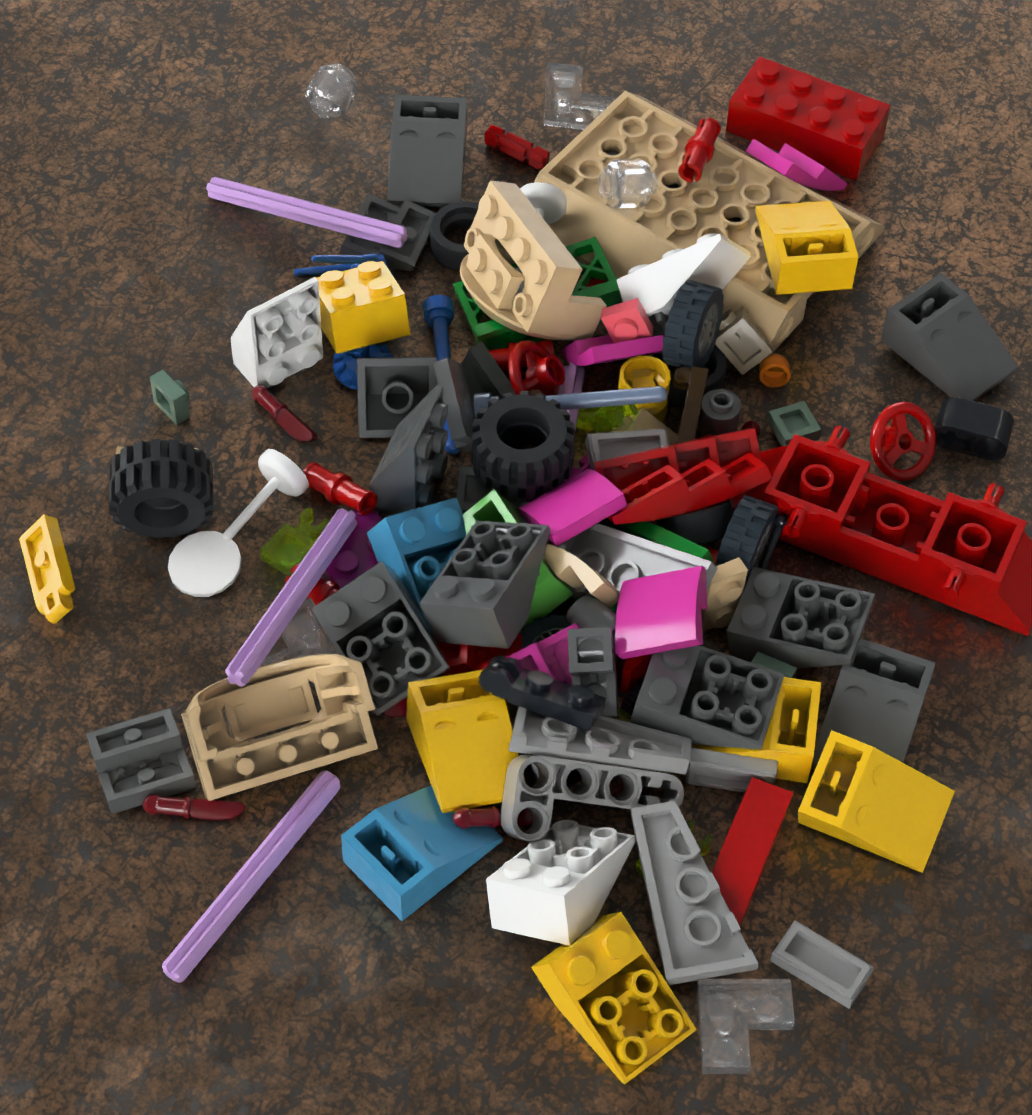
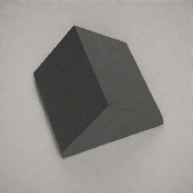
[357,357,437,438]

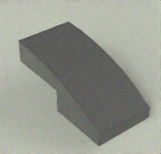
[567,627,619,719]

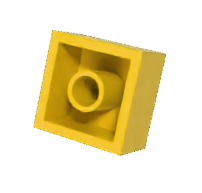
[316,261,411,354]

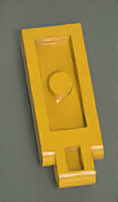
[19,514,75,624]

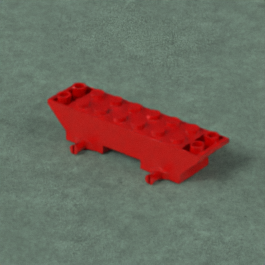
[730,425,1032,636]

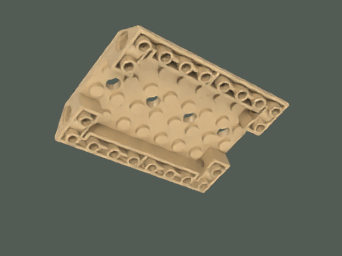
[534,91,885,364]

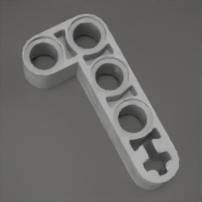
[500,755,684,841]

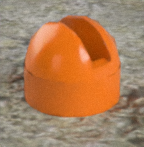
[759,353,791,388]

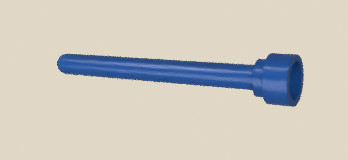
[423,295,460,455]

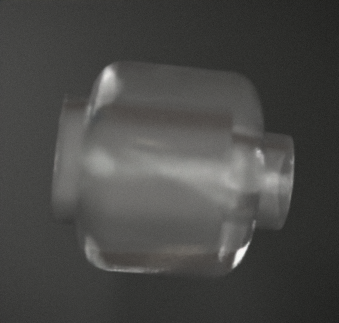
[305,63,358,118]
[598,159,657,209]

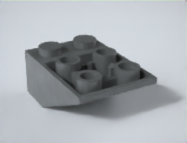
[387,95,468,207]
[881,273,1018,401]
[369,385,448,515]
[419,521,550,648]
[311,561,450,716]
[727,567,876,669]
[811,638,936,768]
[630,645,785,750]

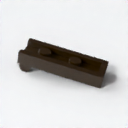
[673,366,708,443]

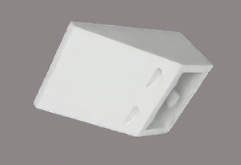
[616,233,751,336]
[230,277,323,388]
[486,820,636,946]

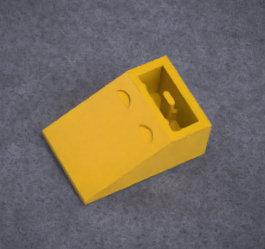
[755,201,859,295]
[406,669,525,813]
[691,677,821,783]
[798,730,955,873]
[531,912,697,1084]

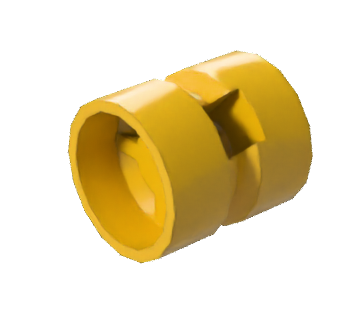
[616,356,671,422]

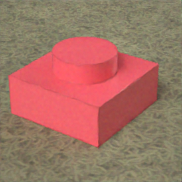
[600,298,654,343]

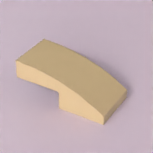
[543,544,620,608]

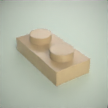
[701,557,748,632]

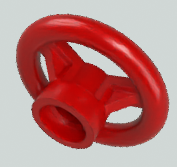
[508,340,565,396]
[870,402,936,482]

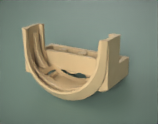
[460,181,607,340]
[181,654,378,801]

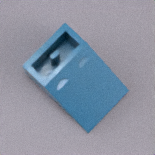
[367,498,466,635]
[341,785,503,921]

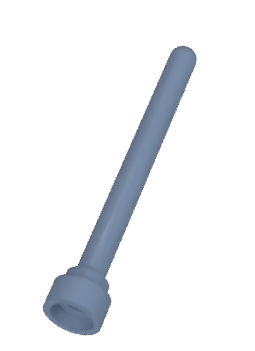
[474,386,668,419]

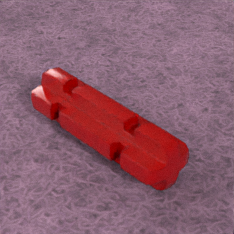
[484,124,550,170]

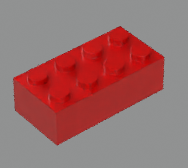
[726,56,891,181]

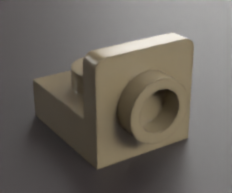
[715,306,773,375]

